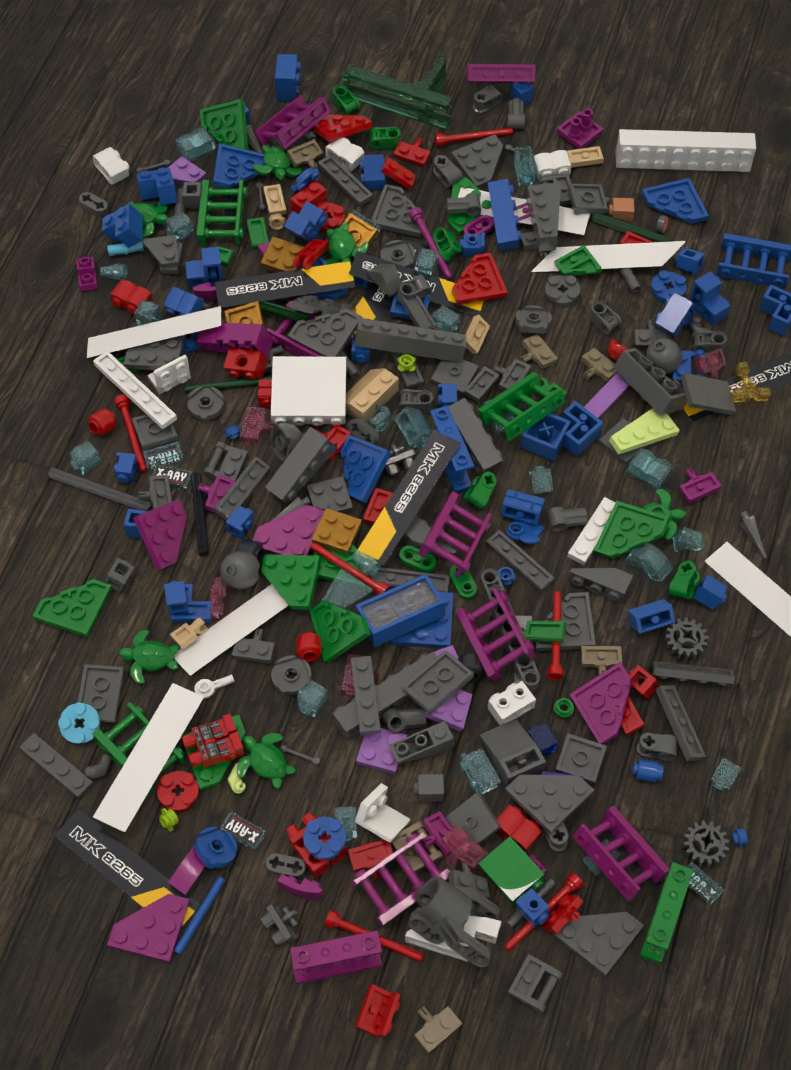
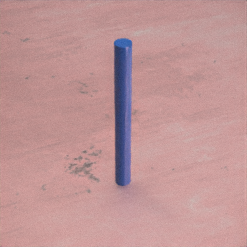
[173,876,225,955]

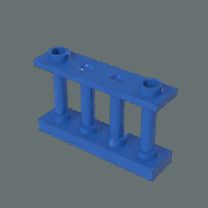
[716,233,791,289]
[429,406,474,494]

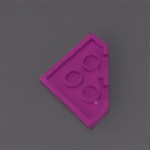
[133,499,187,571]
[253,505,324,556]
[570,662,632,745]
[107,894,190,963]

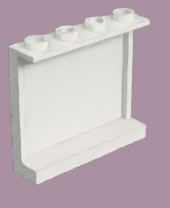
[271,356,347,426]

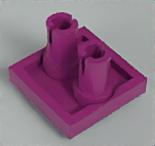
[556,108,604,149]

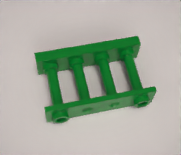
[197,180,248,246]
[478,372,565,441]
[92,702,185,796]
[639,862,693,964]

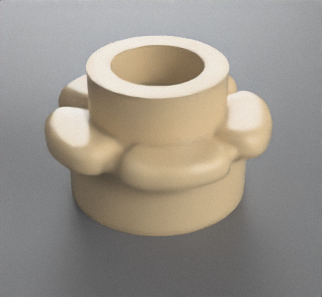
[269,213,286,230]

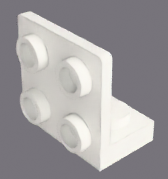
[148,355,191,394]
[355,783,410,842]

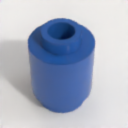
[632,759,663,782]

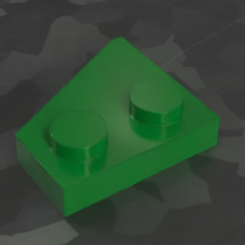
[554,245,602,276]

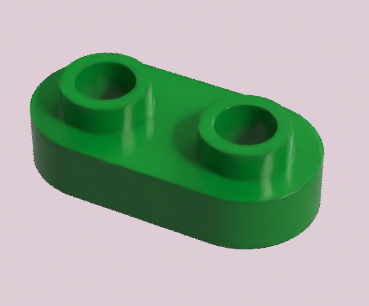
[399,545,436,573]
[450,565,477,601]

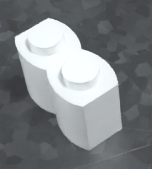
[325,137,364,172]
[93,147,130,185]
[533,150,571,179]

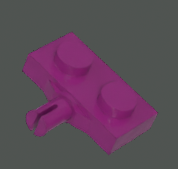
[679,468,722,504]
[197,474,235,513]
[421,811,464,857]

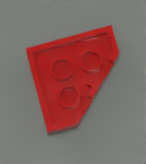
[311,114,372,142]
[452,253,508,305]

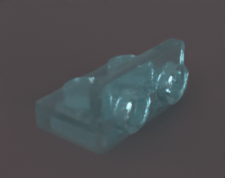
[459,748,502,795]

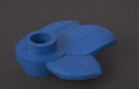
[506,520,544,544]

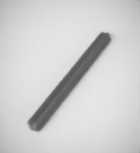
[48,467,152,512]

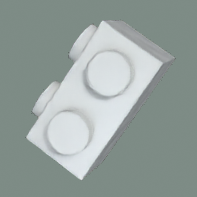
[488,681,536,725]

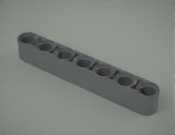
[480,568,540,694]

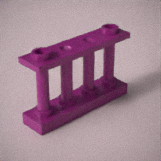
[467,64,535,82]
[255,95,331,149]
[266,301,350,357]
[418,491,492,578]
[456,587,536,682]
[573,806,670,902]
[351,832,450,926]
[290,930,382,985]

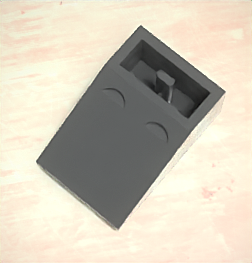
[479,719,546,786]

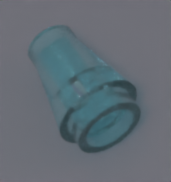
[100,263,128,280]
[352,550,381,576]

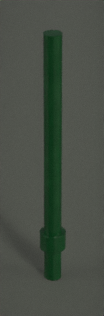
[185,374,272,393]

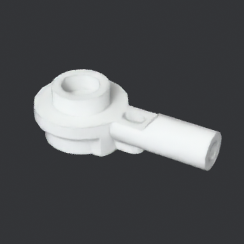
[195,675,234,699]

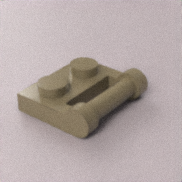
[390,821,444,873]

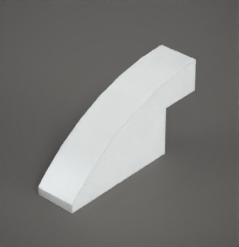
[405,916,501,962]

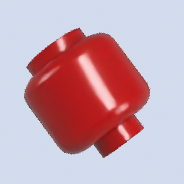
[88,409,116,436]
[296,632,322,662]

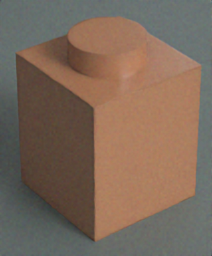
[608,198,634,223]

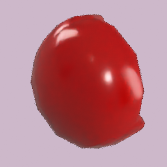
[607,339,628,362]

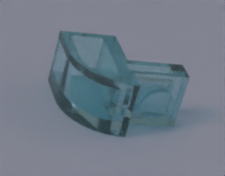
[625,543,673,581]

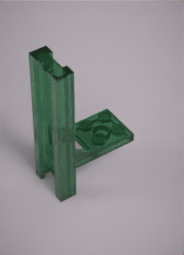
[343,54,452,130]

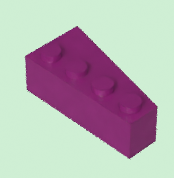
[196,323,274,358]

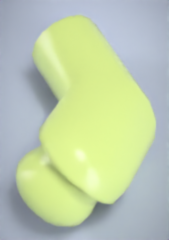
[228,763,246,793]

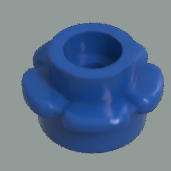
[224,424,242,439]
[497,567,515,585]
[731,827,748,848]

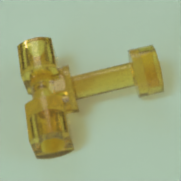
[731,362,771,403]

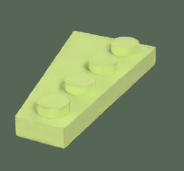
[609,408,680,454]

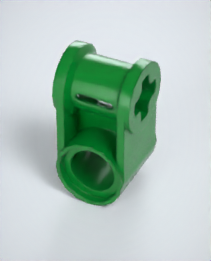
[333,85,360,115]
[369,127,401,150]
[433,227,462,262]
[464,472,496,509]
[669,561,701,599]

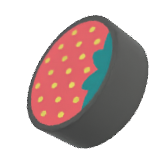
[656,215,669,233]

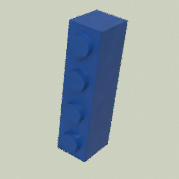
[488,179,522,251]

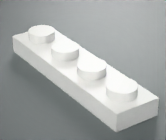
[567,497,615,565]

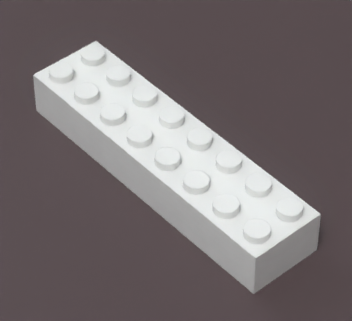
[615,129,756,172]

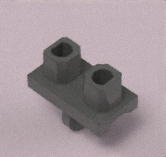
[383,444,415,477]
[261,904,299,946]

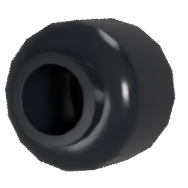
[235,539,265,563]
[457,652,484,683]

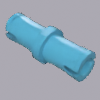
[107,241,144,257]

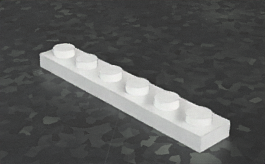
[93,351,177,429]

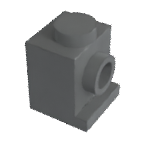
[104,558,134,593]

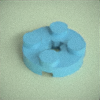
[58,702,101,744]

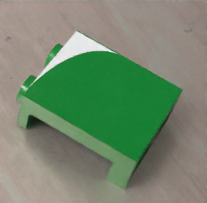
[478,837,544,907]

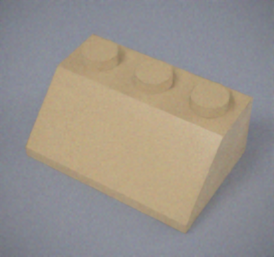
[345,368,399,422]

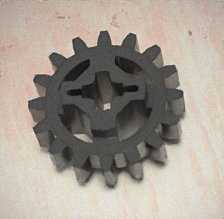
[664,617,709,660]
[682,820,729,867]

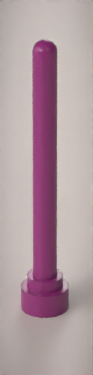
[408,207,452,280]

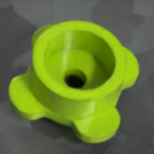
[398,354,416,372]
[159,808,178,832]

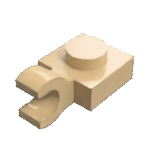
[170,618,208,650]

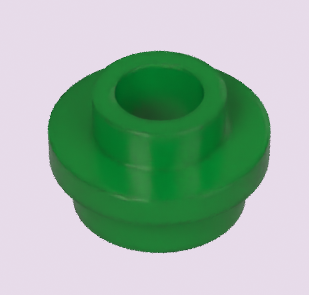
[554,698,574,718]

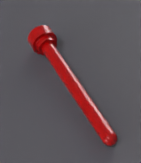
[435,128,513,147]
[114,395,147,472]
[310,543,391,596]
[547,591,564,680]
[504,872,584,951]
[324,910,424,961]

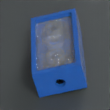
[356,574,445,647]

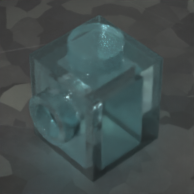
[165,211,194,242]
[415,248,438,275]
[134,300,161,326]
[432,305,460,333]
[69,440,101,475]
[297,680,328,717]
[335,806,357,841]

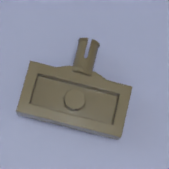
[286,139,323,170]
[520,334,558,369]
[581,348,618,382]
[581,646,622,675]
[414,1006,462,1054]

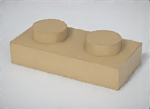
[567,146,604,168]
[263,184,287,216]
[466,315,490,354]

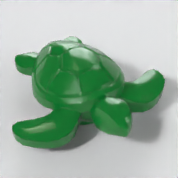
[253,145,302,180]
[128,201,169,239]
[324,222,369,266]
[642,489,687,540]
[119,630,179,685]
[237,733,296,789]

